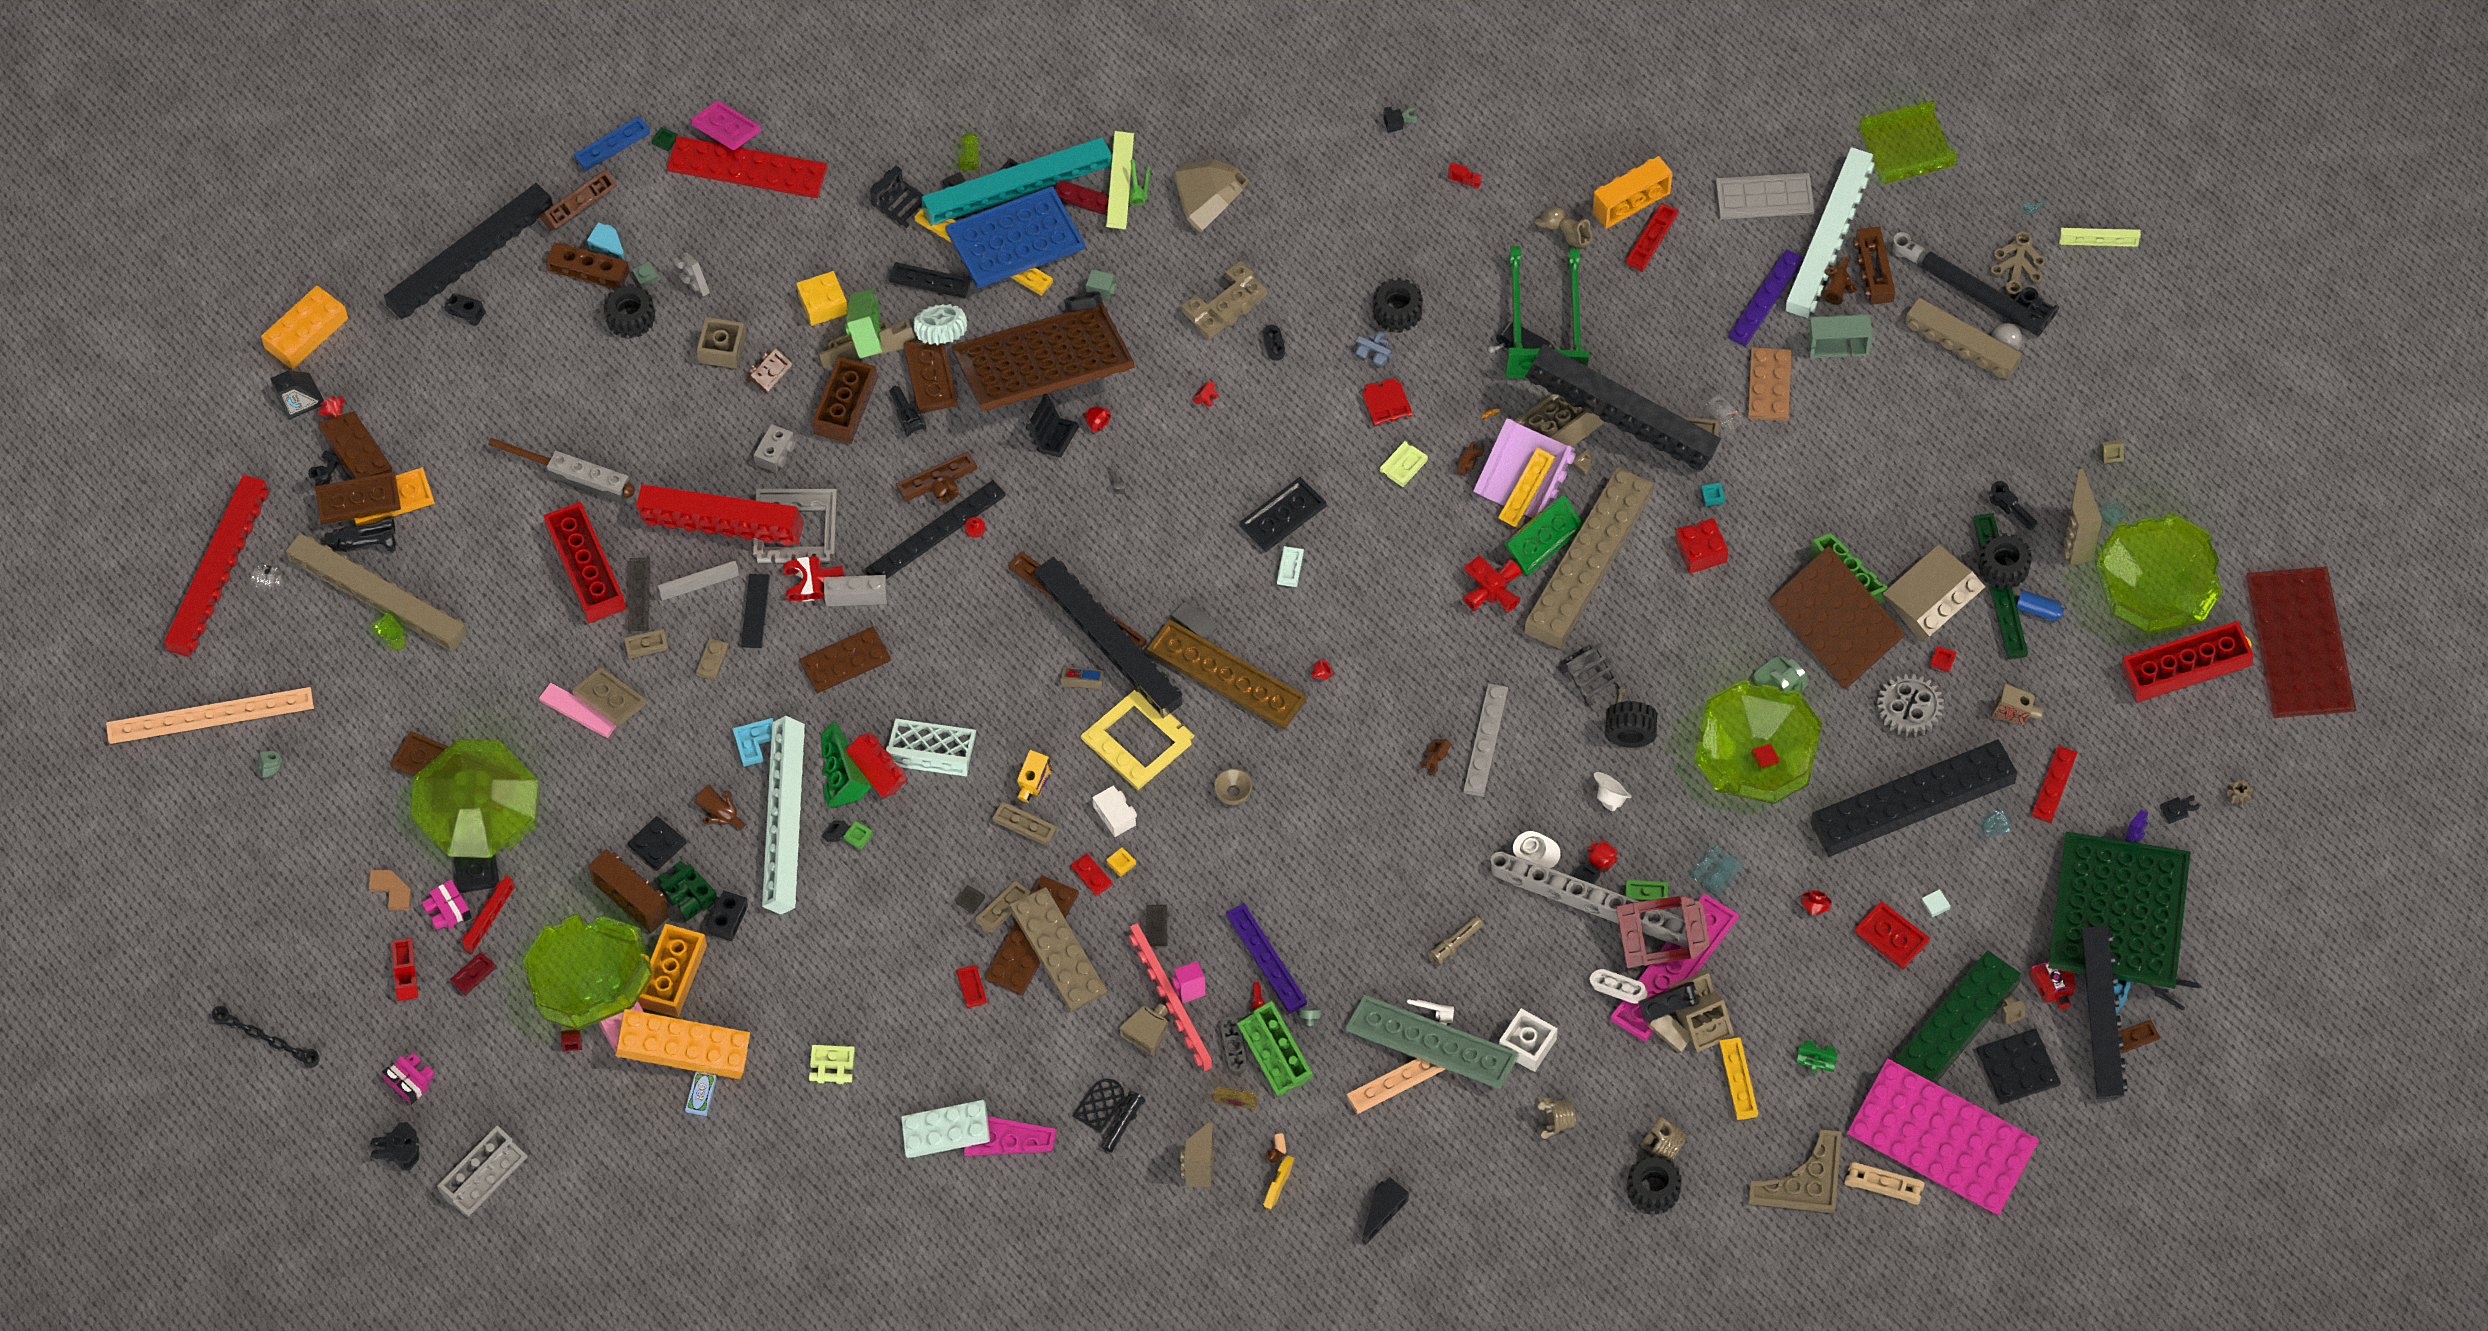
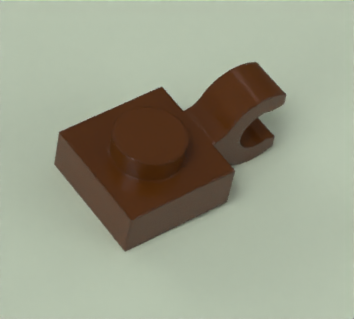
[1457,441,1484,477]
[1421,739,1452,775]

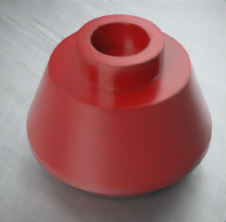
[1085,406,1111,432]

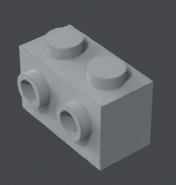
[753,424,795,473]

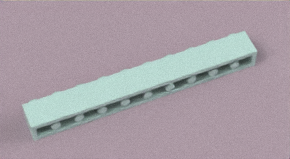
[1786,147,1875,318]
[762,716,805,914]

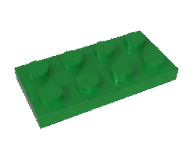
[1504,495,1583,576]

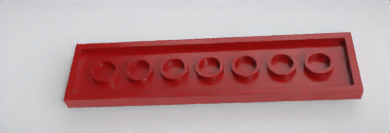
[667,136,828,199]

